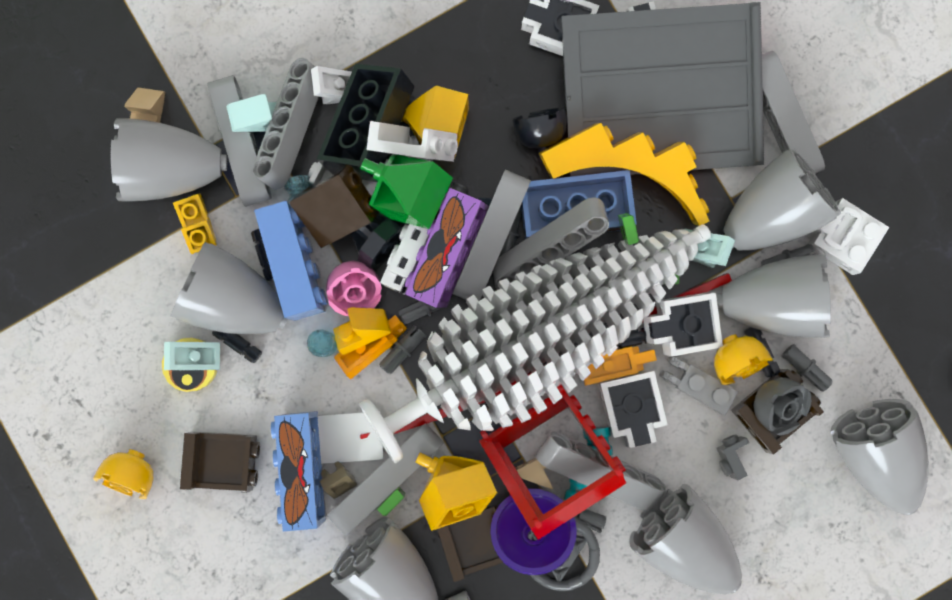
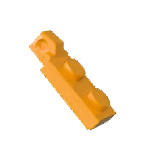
[334,315,407,379]
[583,346,657,386]

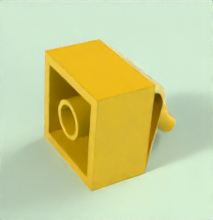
[401,86,469,159]
[415,452,497,531]

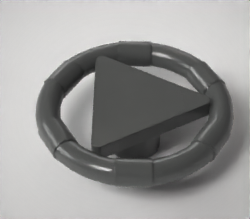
[529,516,600,591]

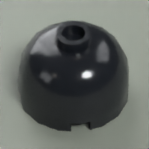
[512,107,567,153]

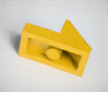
[333,307,391,355]

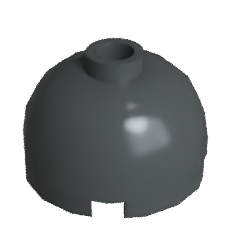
[754,378,812,435]

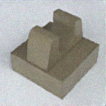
[320,461,357,499]

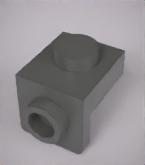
[716,434,749,480]

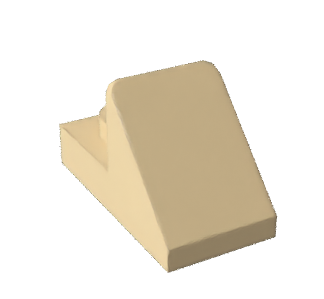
[125,88,165,122]
[515,458,553,489]

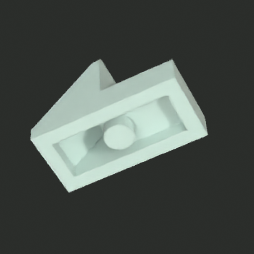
[226,94,277,132]
[685,229,735,268]
[164,342,220,370]

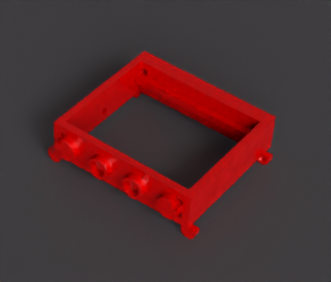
[479,384,626,540]

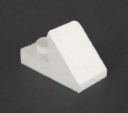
[311,66,352,104]

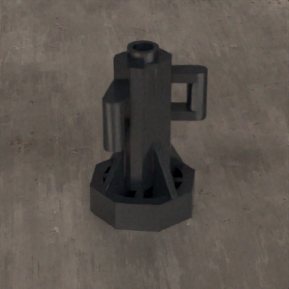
[338,216,408,269]

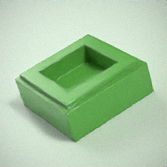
[618,213,639,245]
[377,487,405,516]

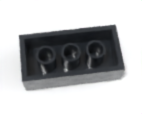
[317,63,415,182]

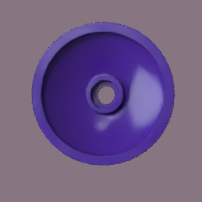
[491,489,577,575]

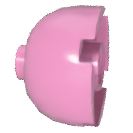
[326,261,382,316]

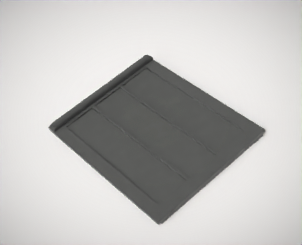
[561,2,764,177]

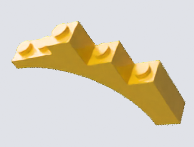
[538,123,709,226]

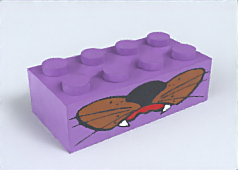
[405,188,489,308]

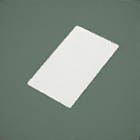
[318,411,384,464]

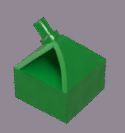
[360,154,453,229]

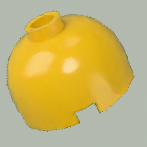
[714,334,773,385]
[93,449,154,499]

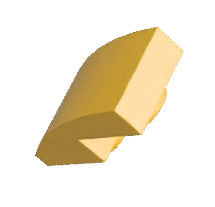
[173,193,217,254]

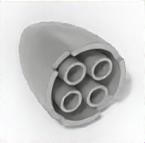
[111,118,227,201]
[723,148,841,250]
[171,242,288,334]
[717,254,831,338]
[831,399,929,515]
[629,484,742,594]
[330,517,438,600]

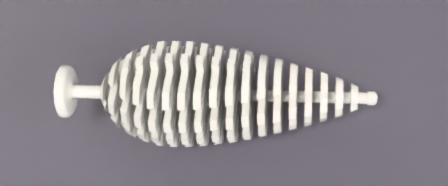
[359,224,711,463]

